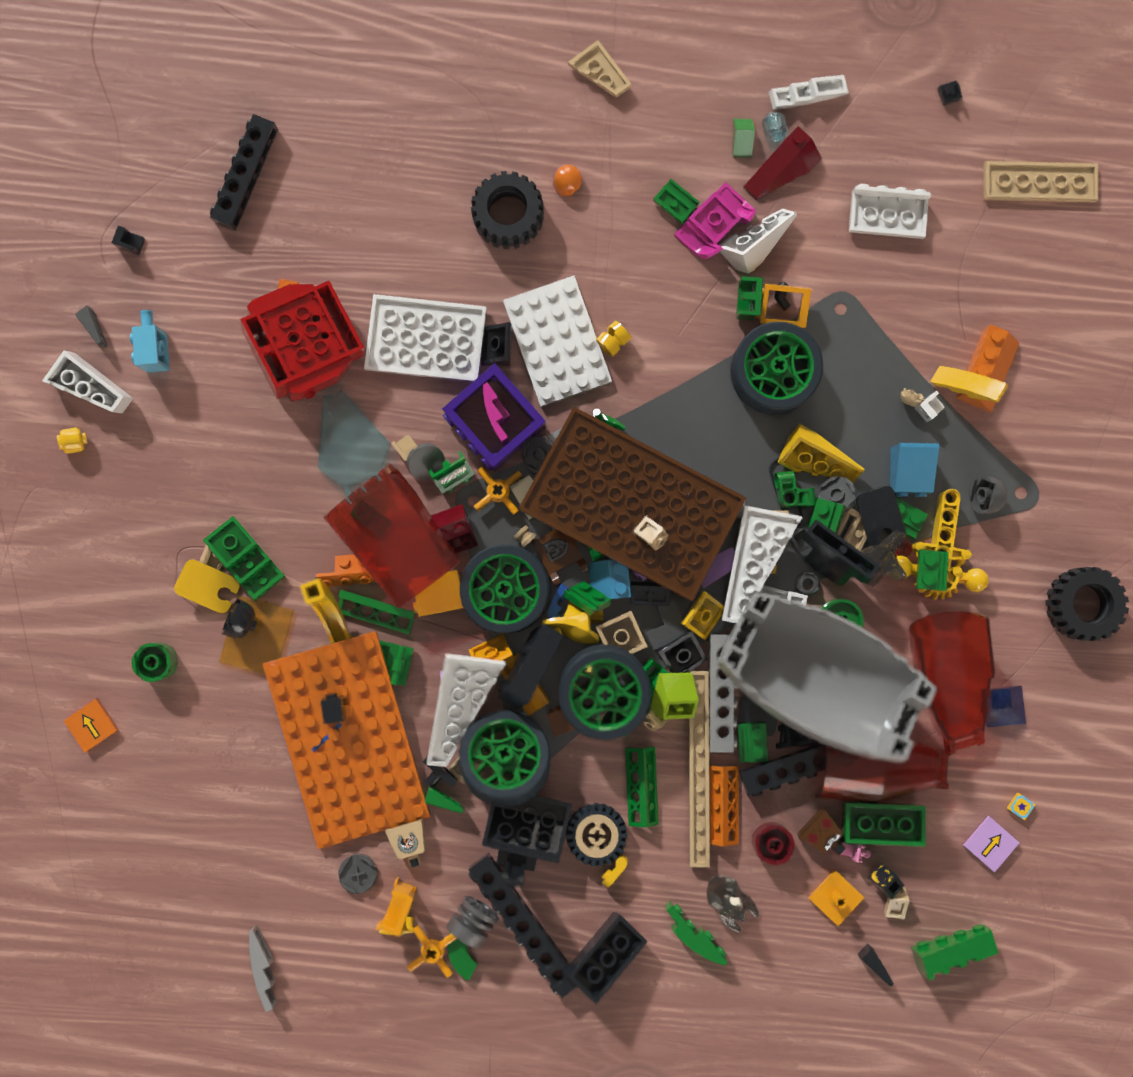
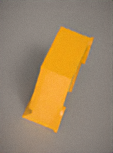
[375,877,417,936]

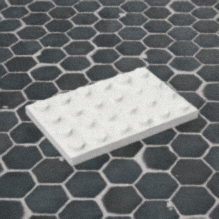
[503,276,612,407]
[364,294,487,382]

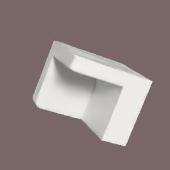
[915,391,944,422]

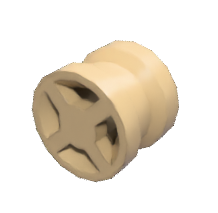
[513,525,537,548]

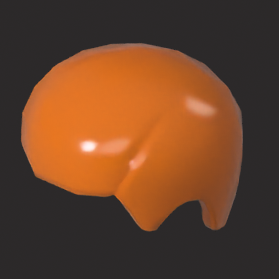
[553,165,583,196]

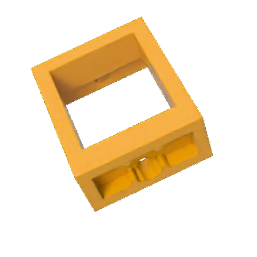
[756,283,812,328]

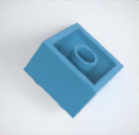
[588,560,631,599]

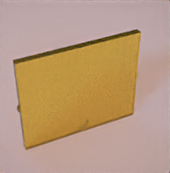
[219,595,294,675]

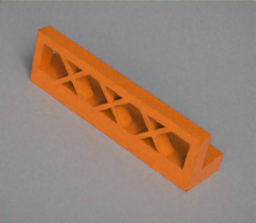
[709,765,739,847]

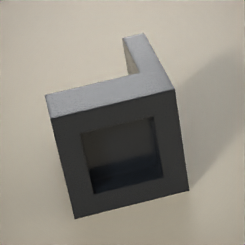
[112,225,145,255]

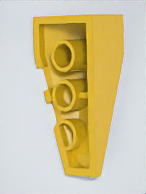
[778,423,864,483]

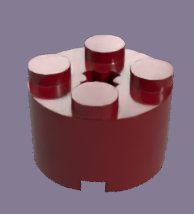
[752,822,795,866]

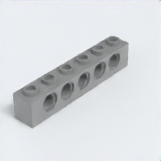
[708,634,737,752]

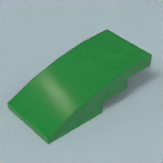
[203,516,285,602]

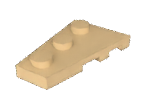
[568,40,632,98]

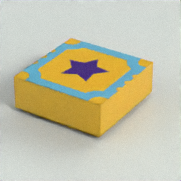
[1007,793,1036,820]

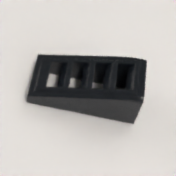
[858,944,894,986]

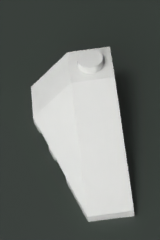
[719,209,797,274]

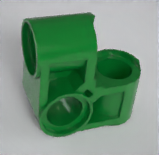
[774,471,816,509]

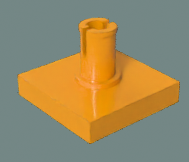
[468,634,515,676]
[808,869,864,926]

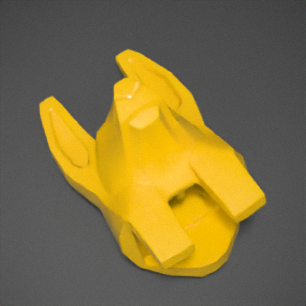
[542,601,603,644]

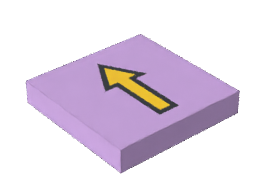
[963,816,1019,872]

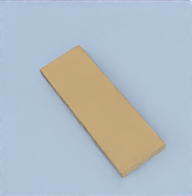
[983,161,1098,203]

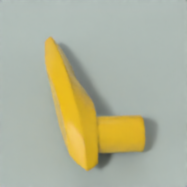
[379,916,414,935]

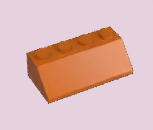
[956,324,1019,413]

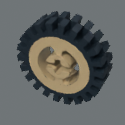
[566,803,627,867]

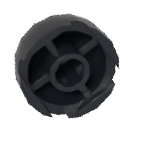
[221,599,257,638]

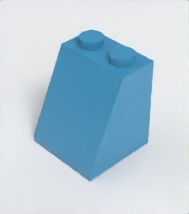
[890,443,939,497]

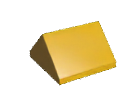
[680,591,724,640]

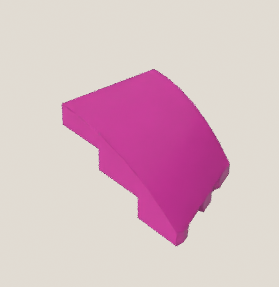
[483,383,511,447]

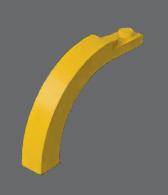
[300,579,352,643]

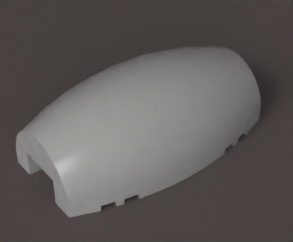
[717,593,936,763]

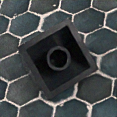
[481,322,512,366]
[658,630,708,673]

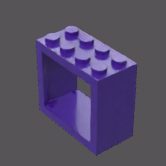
[442,363,546,471]

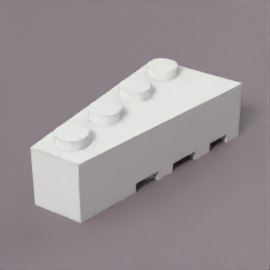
[42,350,133,414]

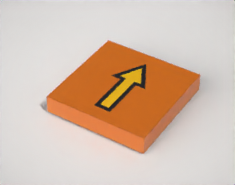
[64,698,119,753]

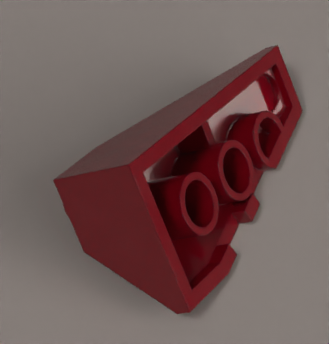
[743,126,822,200]

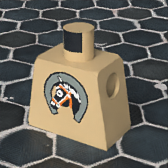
[385,819,427,868]

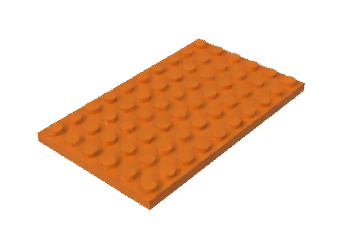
[263,630,431,849]

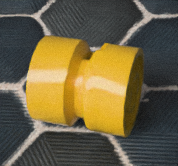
[596,321,632,357]

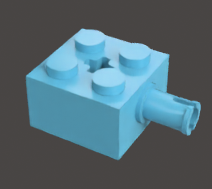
[130,310,170,373]

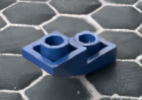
[547,584,568,619]

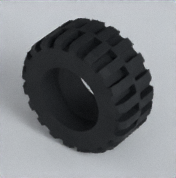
[471,171,544,249]
[1045,567,1129,641]

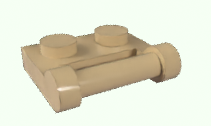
[837,508,867,551]

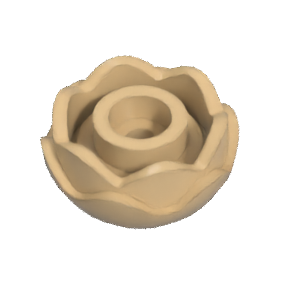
[901,388,924,407]

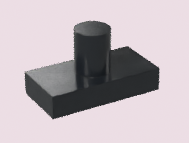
[423,756,458,788]

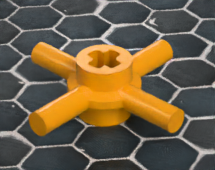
[474,466,523,515]
[407,925,457,978]

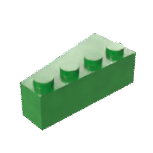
[911,924,998,981]

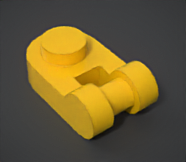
[601,854,628,888]

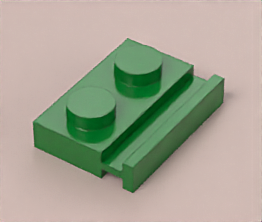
[653,178,700,225]
[896,497,928,539]
[808,498,846,534]
[916,550,948,591]
[563,581,611,615]
[737,722,768,763]

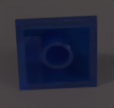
[982,685,1026,727]

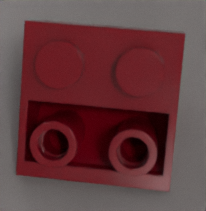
[427,504,478,558]

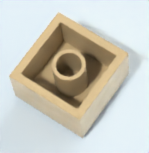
[596,611,648,654]

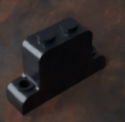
[803,519,880,586]

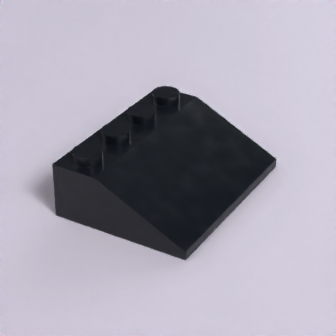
[482,795,572,863]

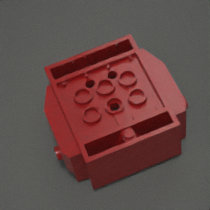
[240,280,364,402]

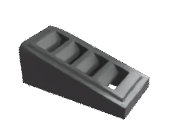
[75,306,108,348]

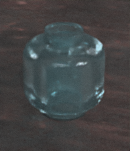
[762,112,788,142]

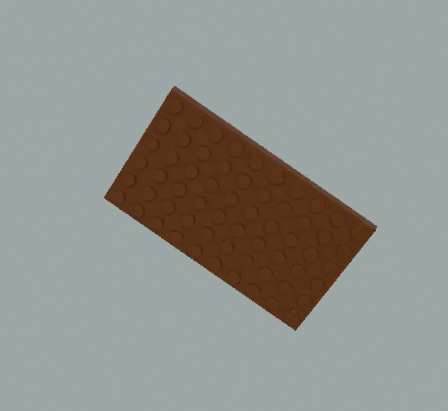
[518,407,747,602]

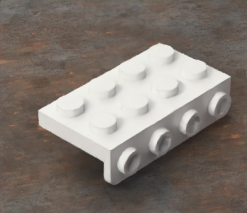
[849,184,931,239]

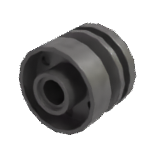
[446,896,499,949]

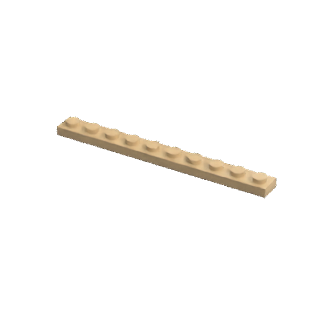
[689,671,710,867]

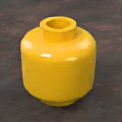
[57,428,88,454]

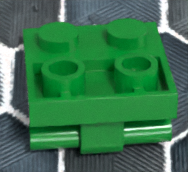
[379,640,414,686]

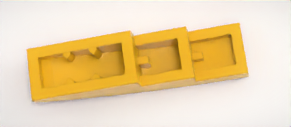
[930,366,1008,402]

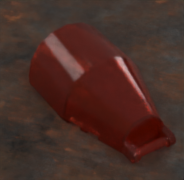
[909,611,995,755]
[815,738,951,803]

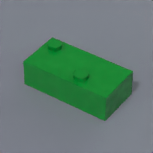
[842,801,926,847]

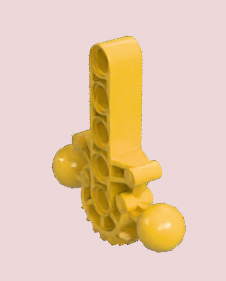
[888,489,989,600]

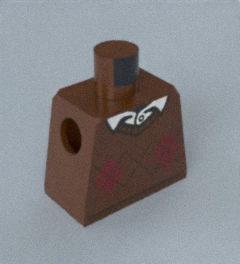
[797,807,846,856]

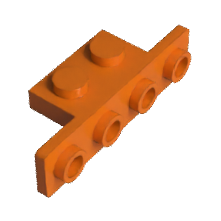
[316,552,395,588]

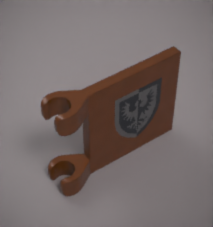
[532,529,589,587]

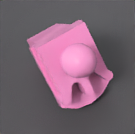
[840,841,872,863]

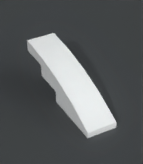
[769,75,849,110]

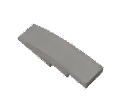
[249,925,277,1012]

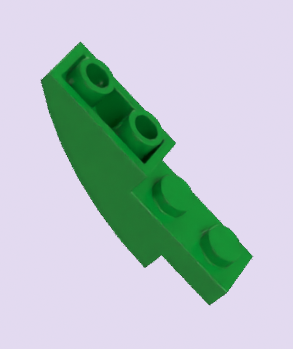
[665,901,728,966]

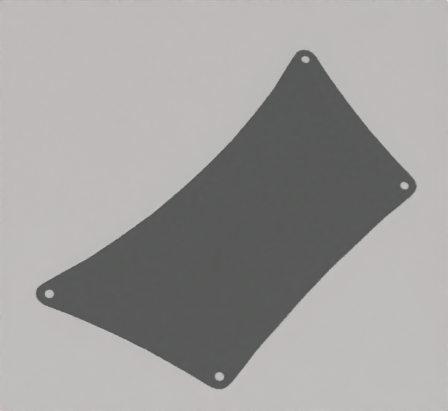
[455,291,1039,771]

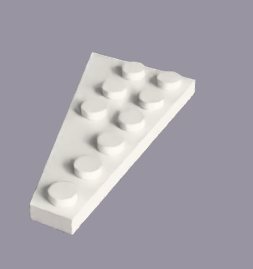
[722,506,802,623]
[427,654,505,767]

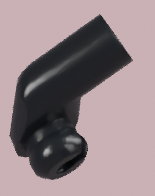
[774,282,791,311]

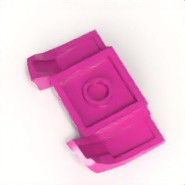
[674,182,756,260]

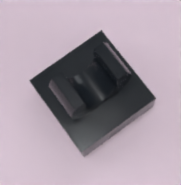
[937,80,963,106]

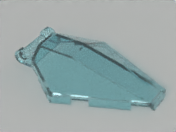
[318,390,391,502]

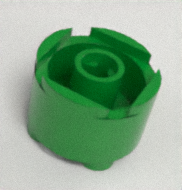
[131,642,178,682]

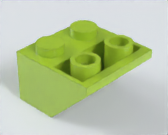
[650,673,699,720]

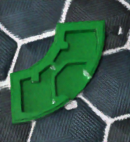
[447,932,478,981]

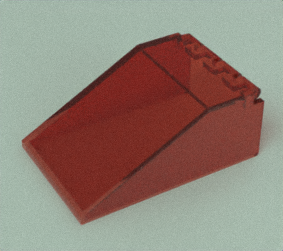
[324,463,460,608]

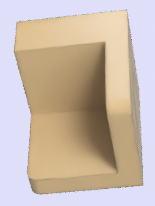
[391,435,418,463]

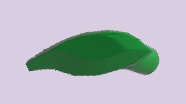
[593,409,626,431]

